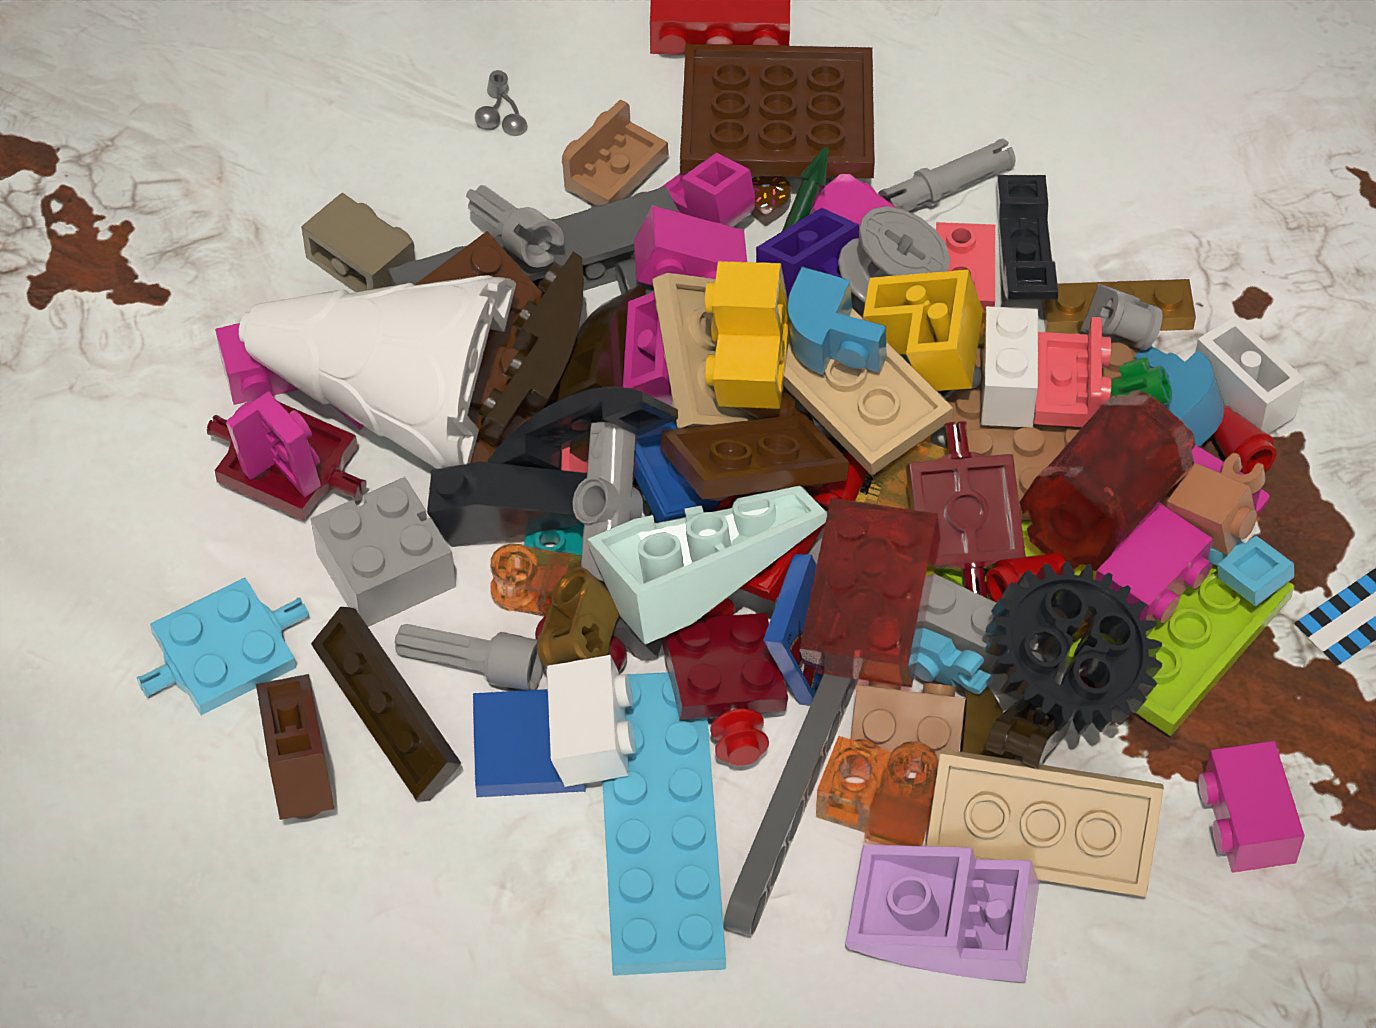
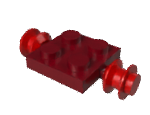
[661,596,788,766]

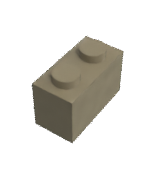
[301,192,415,292]

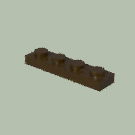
[311,606,461,801]

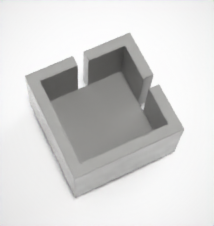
[310,477,456,627]

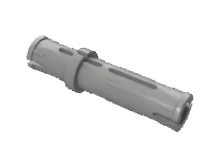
[878,139,1016,211]

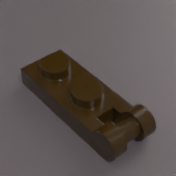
[986,702,1072,769]

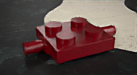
[207,401,367,521]
[906,421,1026,599]

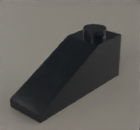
[427,461,587,547]

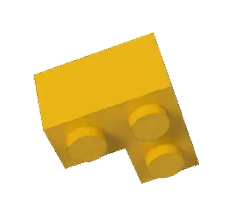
[705,261,790,409]
[863,269,983,391]

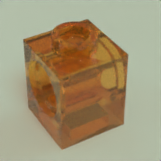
[816,736,891,833]

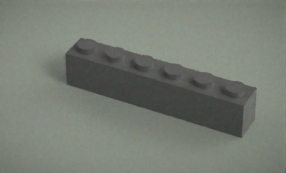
[388,186,680,294]

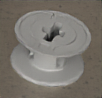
[838,206,950,303]

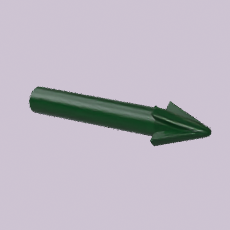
[781,146,829,232]

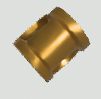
[537,567,620,669]

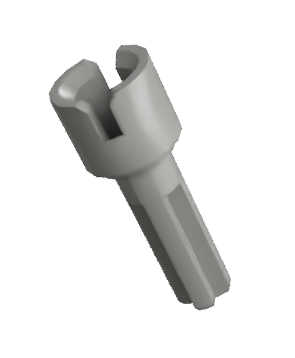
[466,185,564,268]
[394,624,544,690]

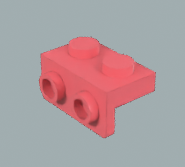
[1034,317,1111,428]

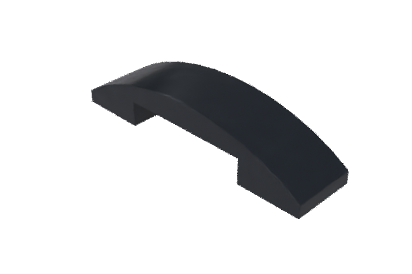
[997,175,1058,300]
[488,387,678,470]

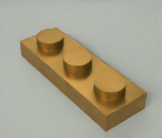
[1041,279,1196,334]

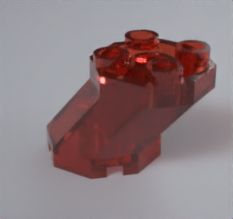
[1019,391,1196,571]

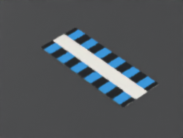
[1294,568,1376,666]

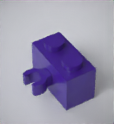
[756,208,859,300]

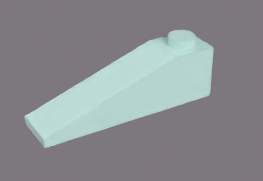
[587,486,828,644]

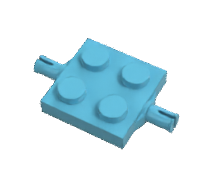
[137,577,309,715]

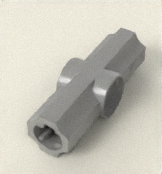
[573,422,643,586]

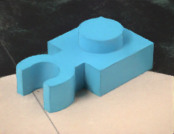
[1208,536,1294,606]
[899,623,993,694]

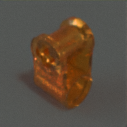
[490,543,582,616]
[864,741,938,846]

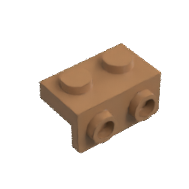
[562,100,669,206]
[849,676,966,761]

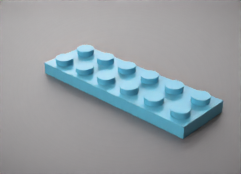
[602,672,726,976]

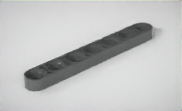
[723,615,876,937]

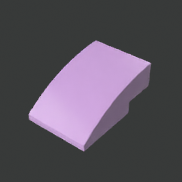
[846,845,1039,982]

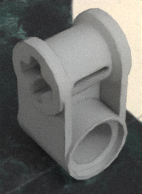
[1080,284,1163,351]

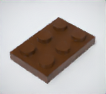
[660,414,849,501]

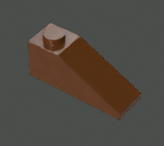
[256,674,334,820]

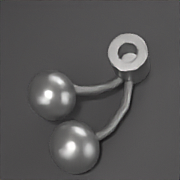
[474,70,528,136]

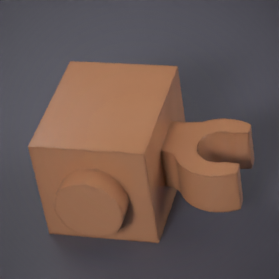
[1167,453,1266,555]

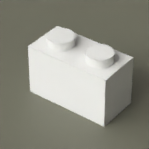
[981,306,1038,427]
[1195,315,1305,434]
[547,655,636,787]

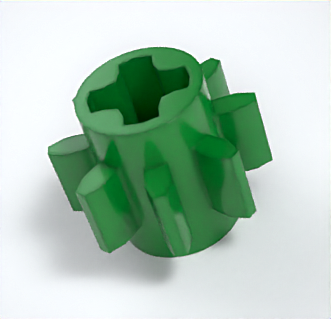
[1111,357,1172,425]

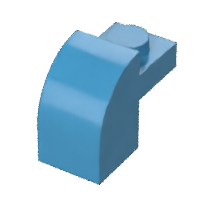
[788,267,887,375]
[1134,346,1224,447]

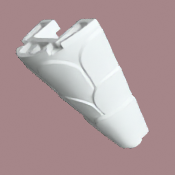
[239,275,516,469]

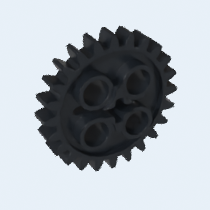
[985,561,1162,735]

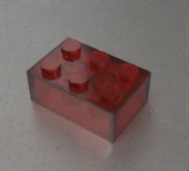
[800,498,941,688]

